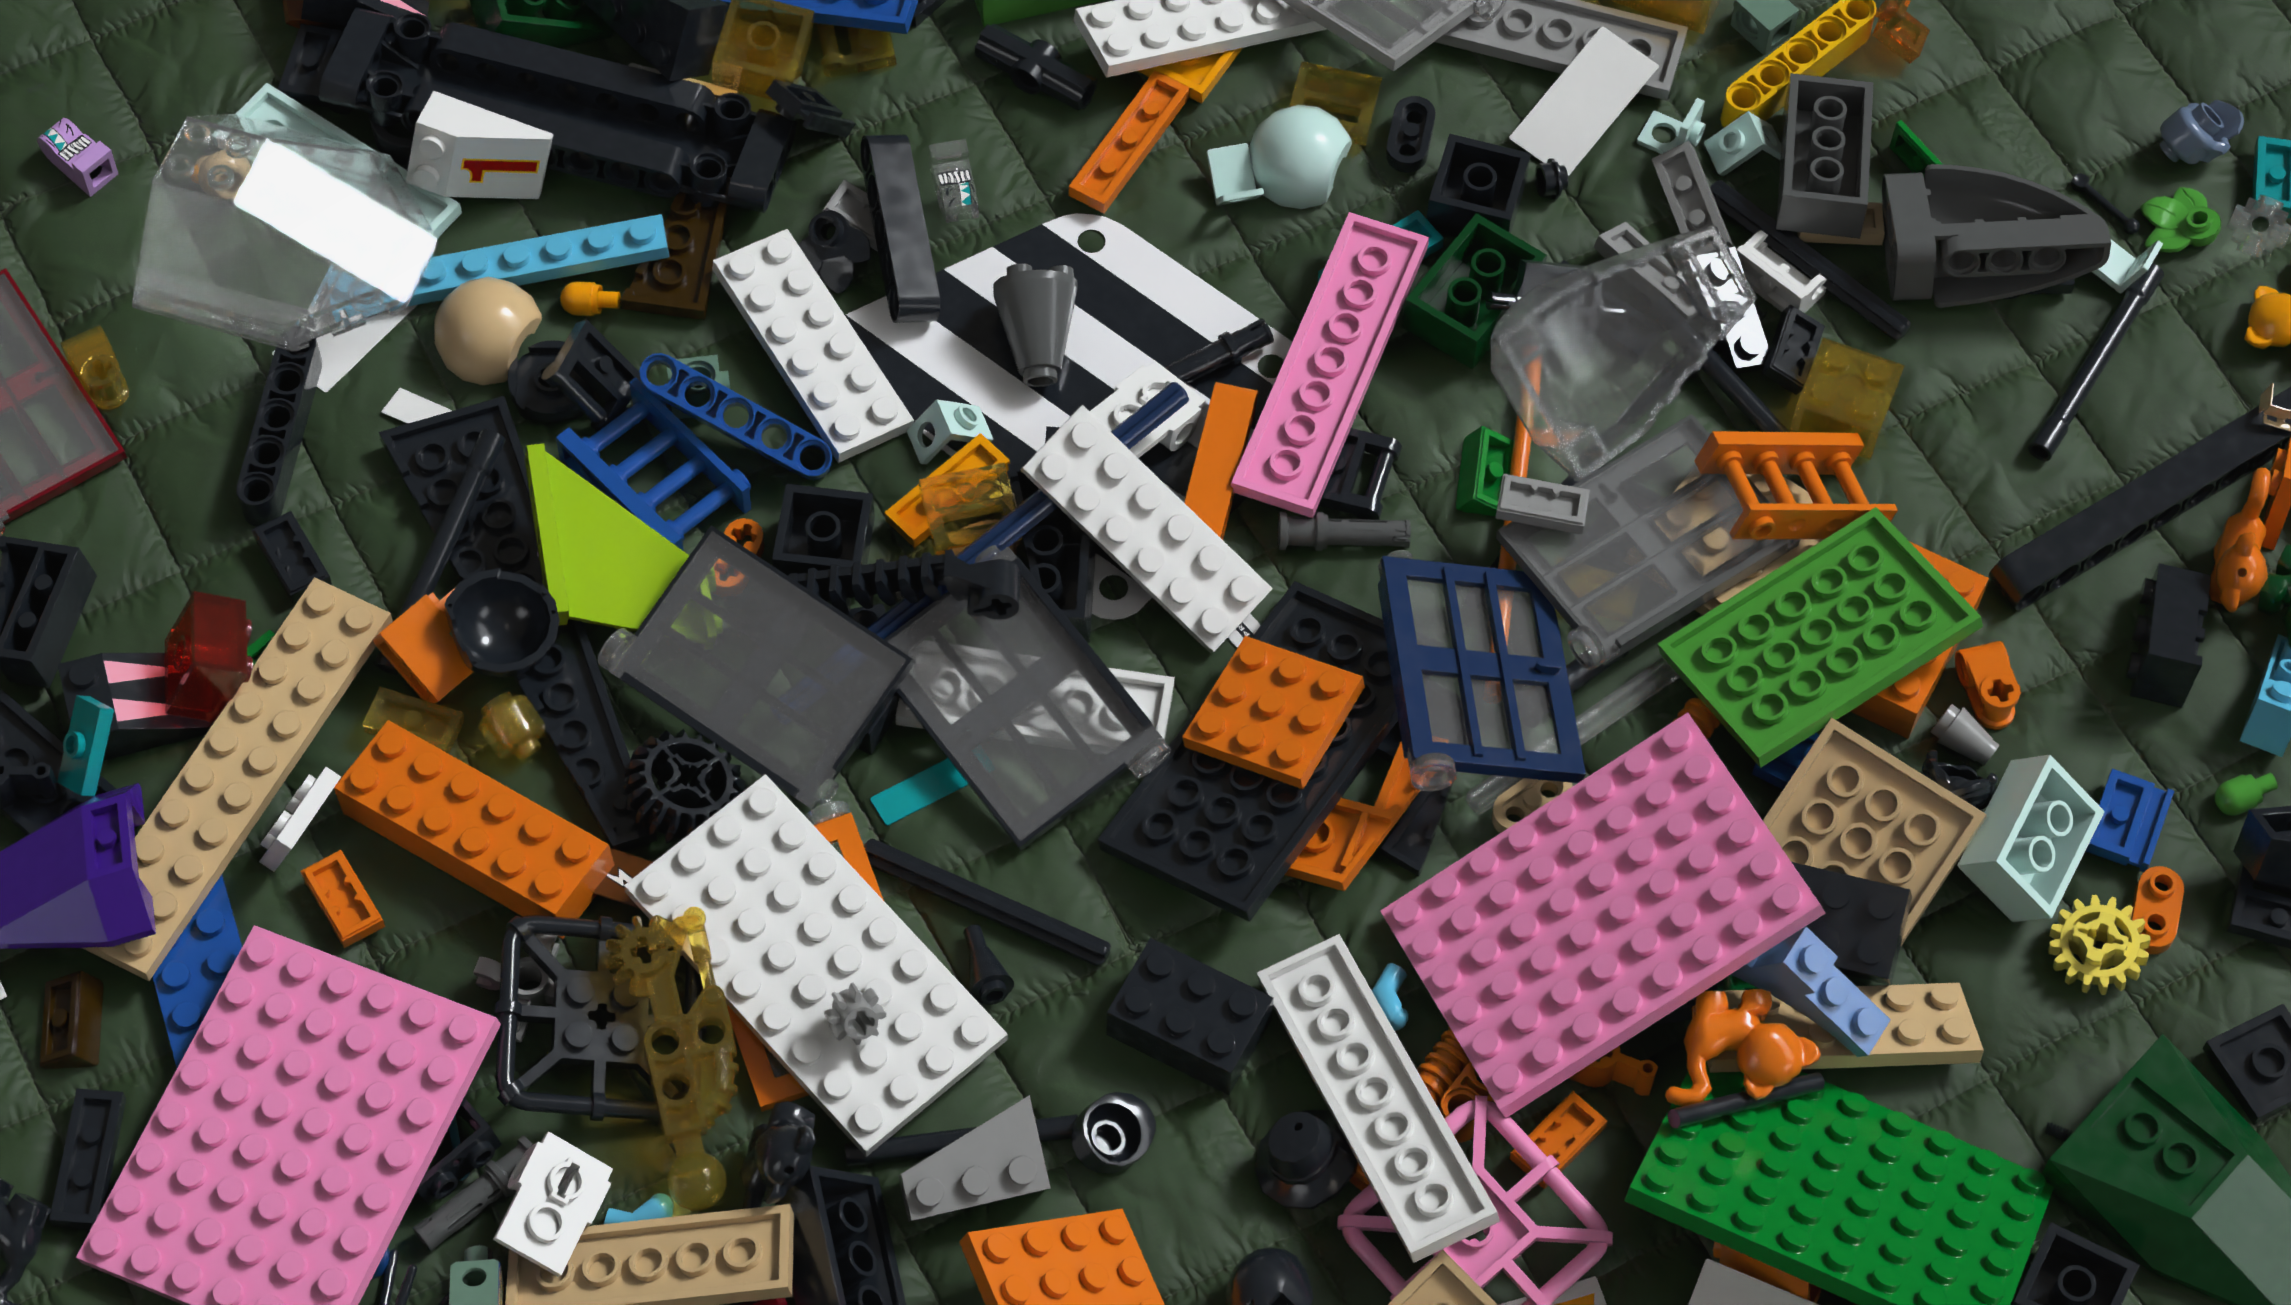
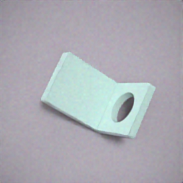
[1637,98,1706,154]
[1704,111,1781,176]
[1206,143,1264,206]
[2092,240,2163,294]
[907,399,993,465]

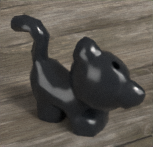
[740,1101,816,1209]
[0,1177,52,1305]

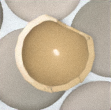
[434,277,542,385]

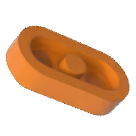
[2130,866,2184,955]

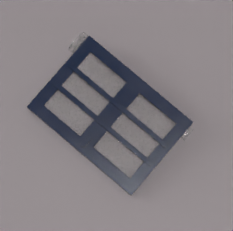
[1378,550,1586,791]

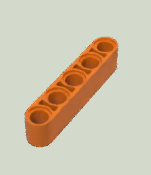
[1184,382,1258,540]

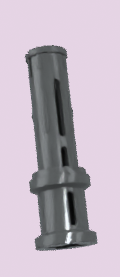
[1277,511,1411,551]
[412,1135,533,1252]

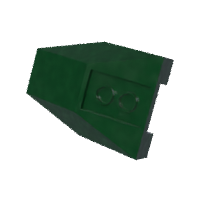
[2042,1033,2291,1305]

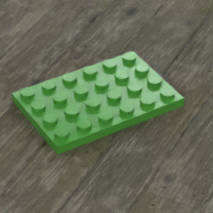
[1658,507,1983,768]

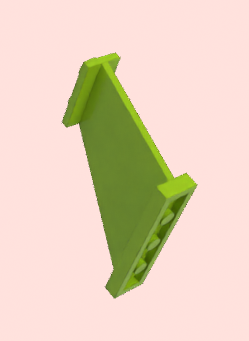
[524,443,724,651]

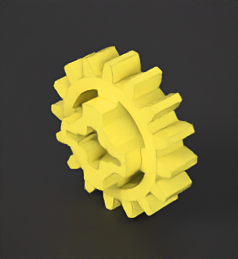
[2048,895,2151,995]

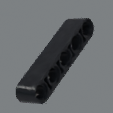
[860,134,940,323]
[236,326,322,527]

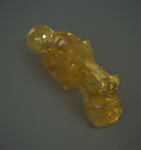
[605,907,739,1211]

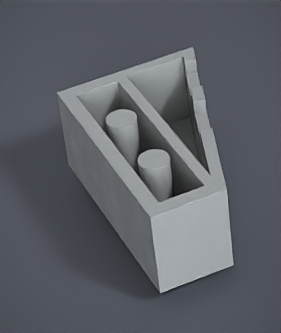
[898,1095,1051,1222]

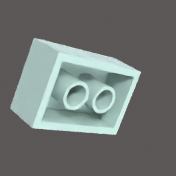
[1957,755,2105,922]

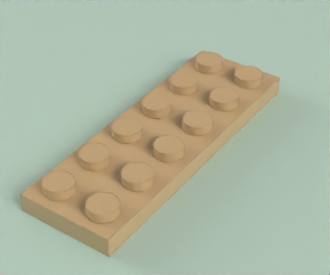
[1707,983,1984,1073]
[505,1204,794,1305]

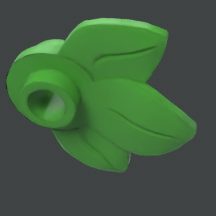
[2140,187,2221,253]

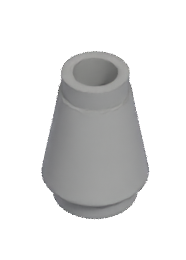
[1930,704,1999,766]

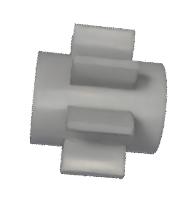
[824,983,886,1045]

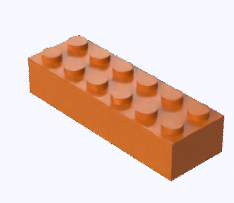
[334,720,614,939]

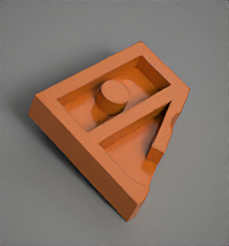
[2261,436,2291,550]

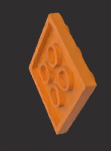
[1182,636,1365,789]

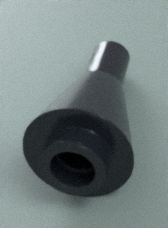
[963,925,1014,1005]

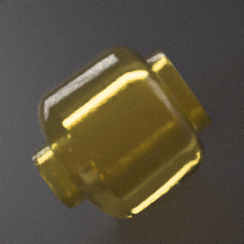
[478,692,546,761]

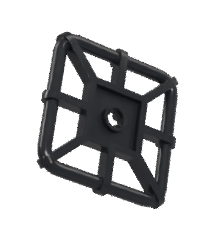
[494,915,707,1122]

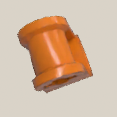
[1955,641,2021,730]

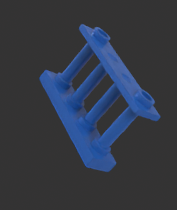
[556,378,751,551]

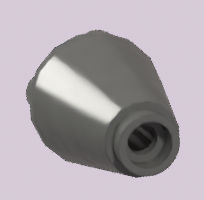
[993,264,1078,387]

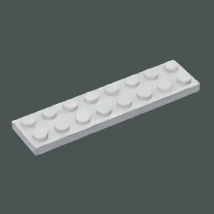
[1257,934,1500,1263]

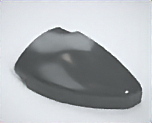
[1882,164,2111,308]

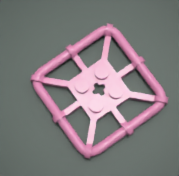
[1337,1095,1613,1305]

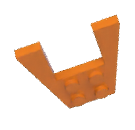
[1285,738,1447,891]

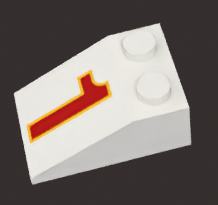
[406,91,553,199]

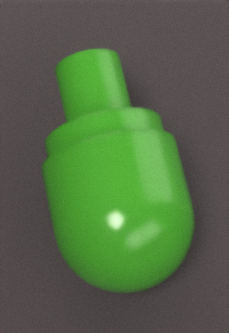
[2215,773,2278,816]

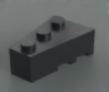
[0,536,97,688]

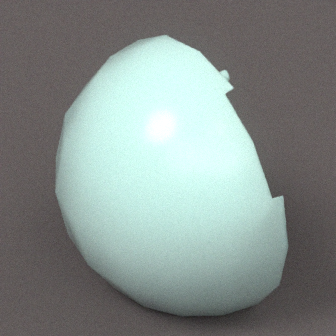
[1249,105,1352,209]

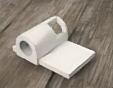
[1090,361,1206,458]
[493,1131,613,1277]

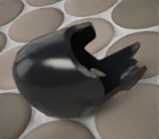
[1226,1247,1314,1305]

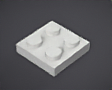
[259,767,341,872]

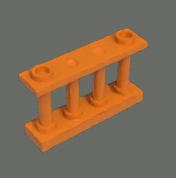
[1694,431,1898,540]

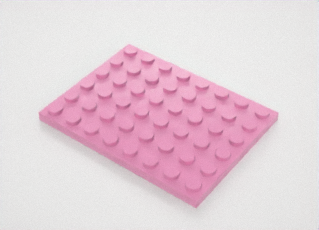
[1380,712,1826,1118]
[76,925,501,1305]

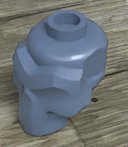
[2160,100,2244,164]

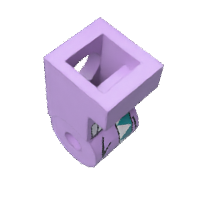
[37,117,118,197]

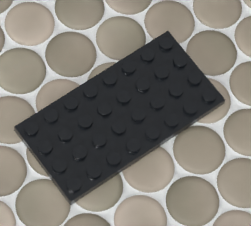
[1098,581,1443,922]

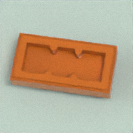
[300,850,385,948]
[1509,1091,1608,1189]

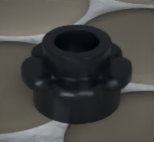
[1535,158,1568,200]

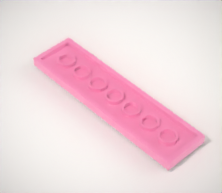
[1231,212,1429,518]

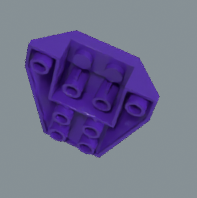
[0,783,156,949]

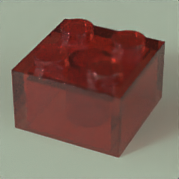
[165,591,253,722]

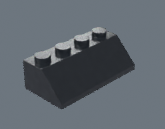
[775,1166,906,1305]

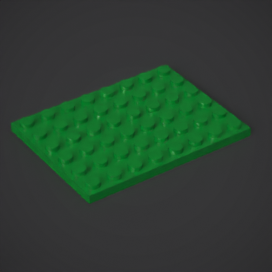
[1624,1061,2054,1305]

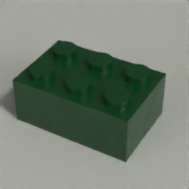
[1402,213,1547,369]

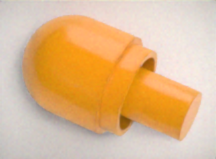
[560,282,621,316]

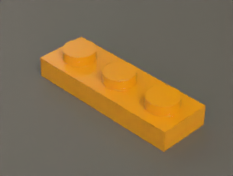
[884,433,1010,548]

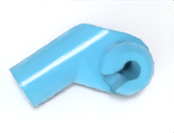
[1372,963,1409,1031]
[604,1193,674,1224]

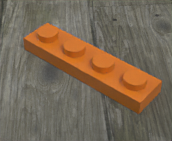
[1069,70,1190,214]

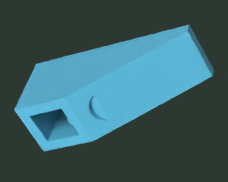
[2240,634,2291,757]

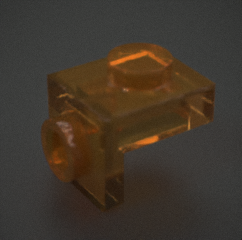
[1872,0,1930,64]

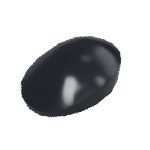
[1071,1092,1156,1174]

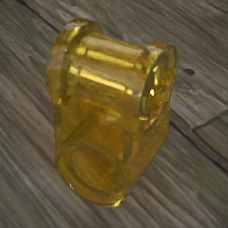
[60,325,129,410]

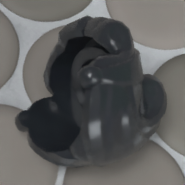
[1920,750,1998,810]

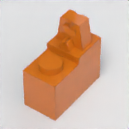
[373,588,474,708]

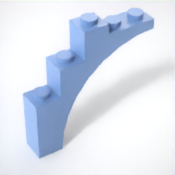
[1730,926,1891,1057]

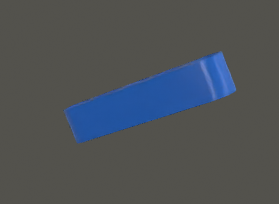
[639,353,832,481]

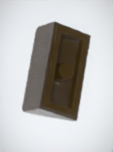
[40,971,104,1069]

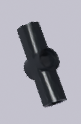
[975,24,1098,111]

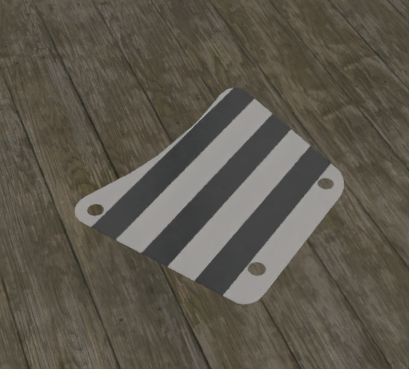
[845,213,1292,620]

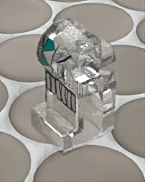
[929,139,979,223]

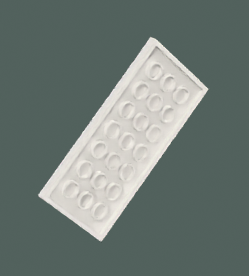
[624,774,1008,1157]

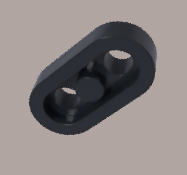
[1386,96,1436,173]

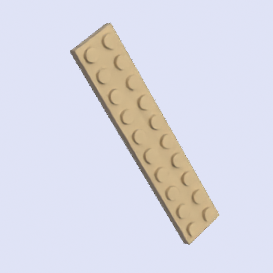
[83,577,393,981]

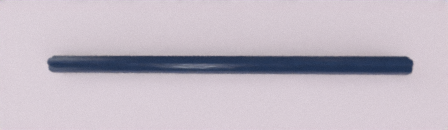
[770,382,1189,726]

